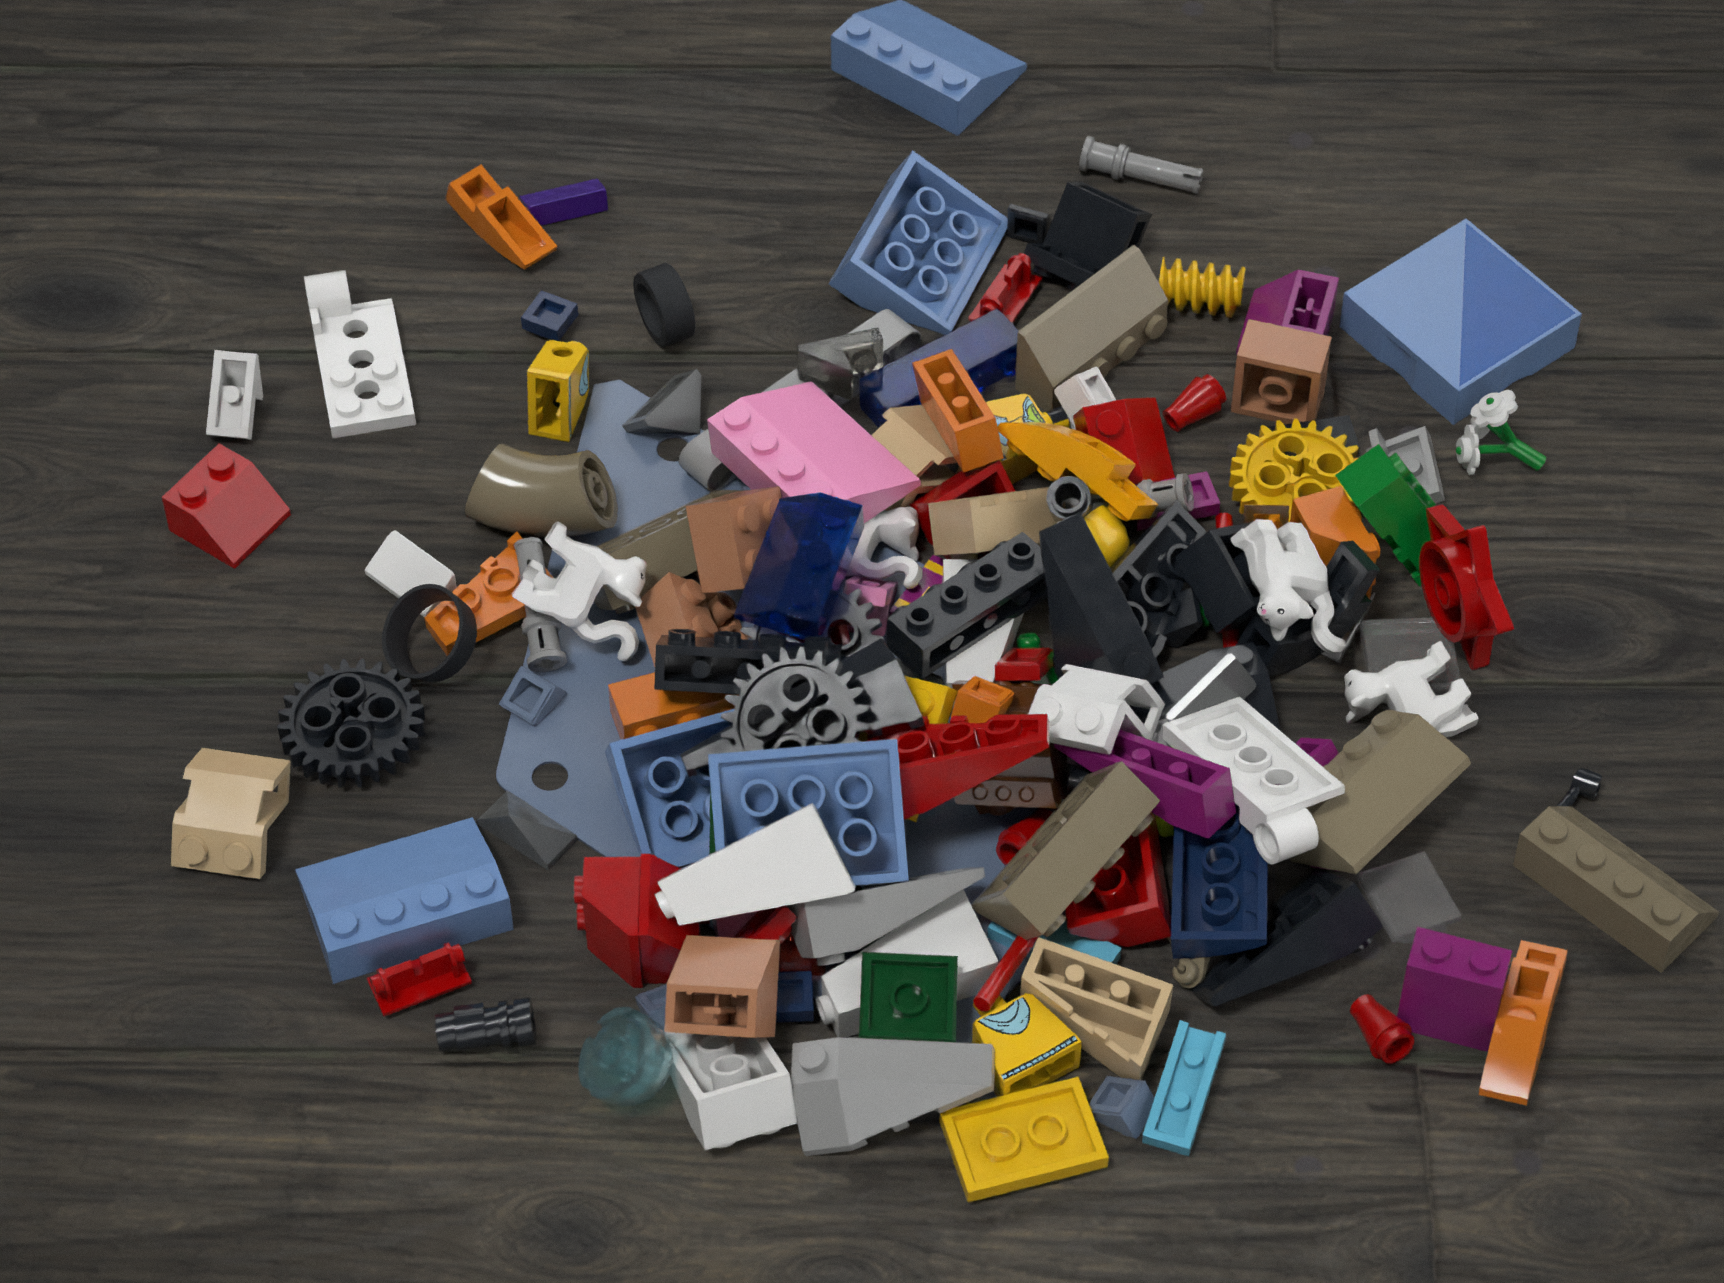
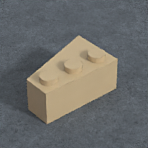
[1020,937,1173,1080]

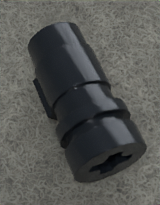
[435,997,537,1052]

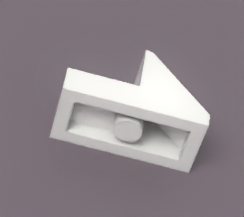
[206,350,263,440]

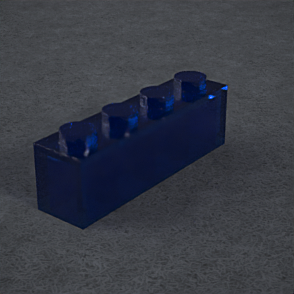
[859,308,1019,428]

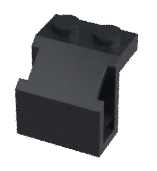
[1024,182,1152,290]

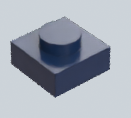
[521,290,578,341]
[776,971,814,1023]

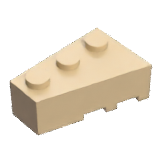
[928,487,1066,559]

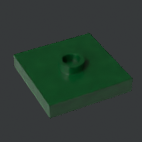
[859,952,958,1042]

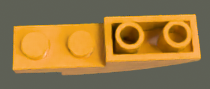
[997,422,1158,521]

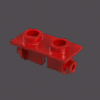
[968,253,1042,334]
[367,943,472,1017]

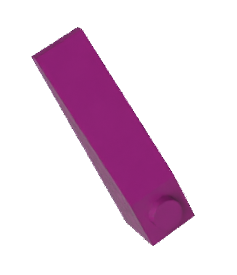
[1054,729,1236,839]

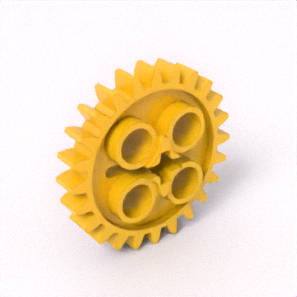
[1229,418,1362,528]

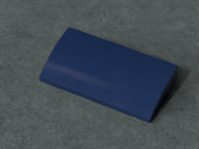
[1171,803,1268,959]

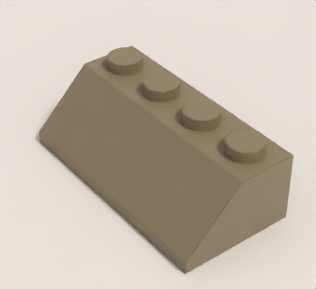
[1015,245,1168,411]
[594,490,745,614]
[1289,710,1471,874]
[971,761,1160,940]
[1513,806,1719,973]

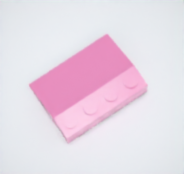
[707,381,921,554]

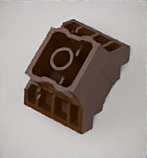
[952,680,1067,816]

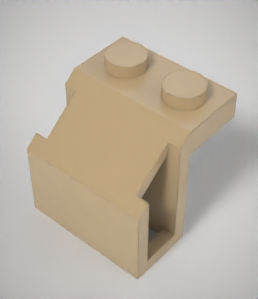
[871,405,962,511]
[171,748,290,879]

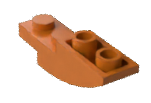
[1479,940,1568,1106]

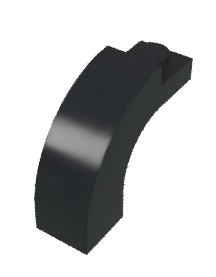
[1236,540,1380,676]

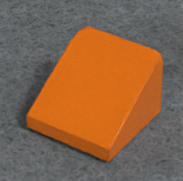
[951,676,1015,723]

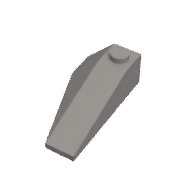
[786,867,985,966]
[791,1037,995,1156]

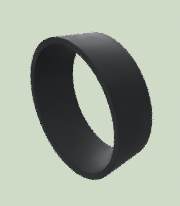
[382,584,477,682]

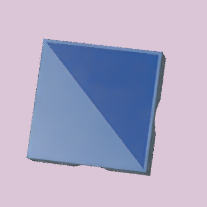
[1339,219,1582,425]

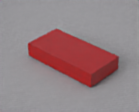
[994,648,1054,681]

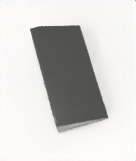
[1166,653,1257,722]

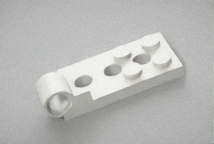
[304,270,416,439]
[1163,696,1345,864]

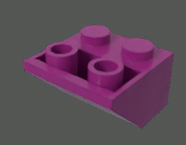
[1236,270,1339,355]

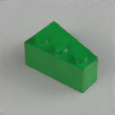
[1335,444,1437,587]

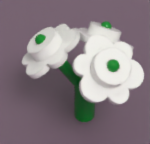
[1456,390,1546,475]

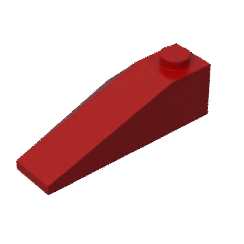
[867,714,1050,820]

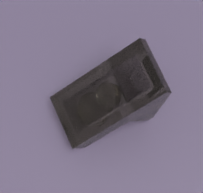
[797,327,883,400]

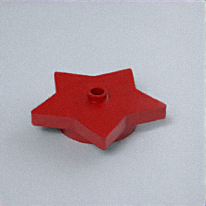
[1419,504,1514,670]

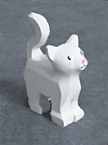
[791,507,922,589]
[1231,519,1346,653]
[512,521,647,662]
[1344,641,1479,738]

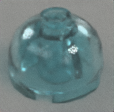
[578,1006,673,1107]

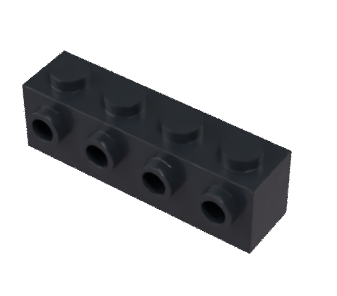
[886,532,1048,679]
[654,629,842,694]

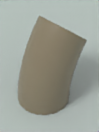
[465,443,618,537]

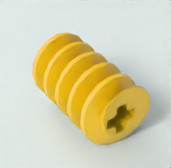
[1159,257,1246,318]

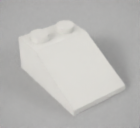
[655,1031,797,1150]

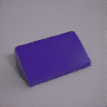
[519,179,608,225]

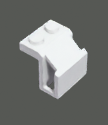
[1028,664,1165,755]

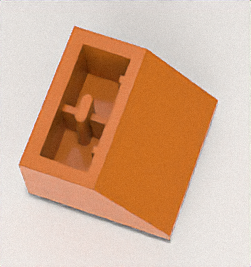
[1290,486,1380,599]

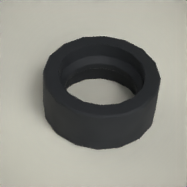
[633,263,696,347]

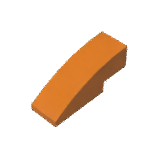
[445,165,558,270]

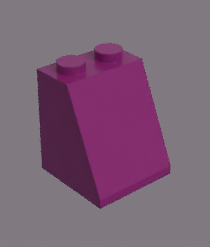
[1397,927,1512,1052]

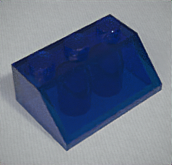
[734,492,864,640]

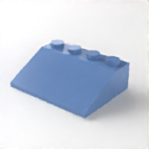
[831,0,1027,136]
[829,151,1008,335]
[605,709,734,867]
[708,739,909,885]
[295,817,514,984]

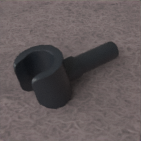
[1556,768,1602,806]

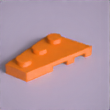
[424,532,554,656]

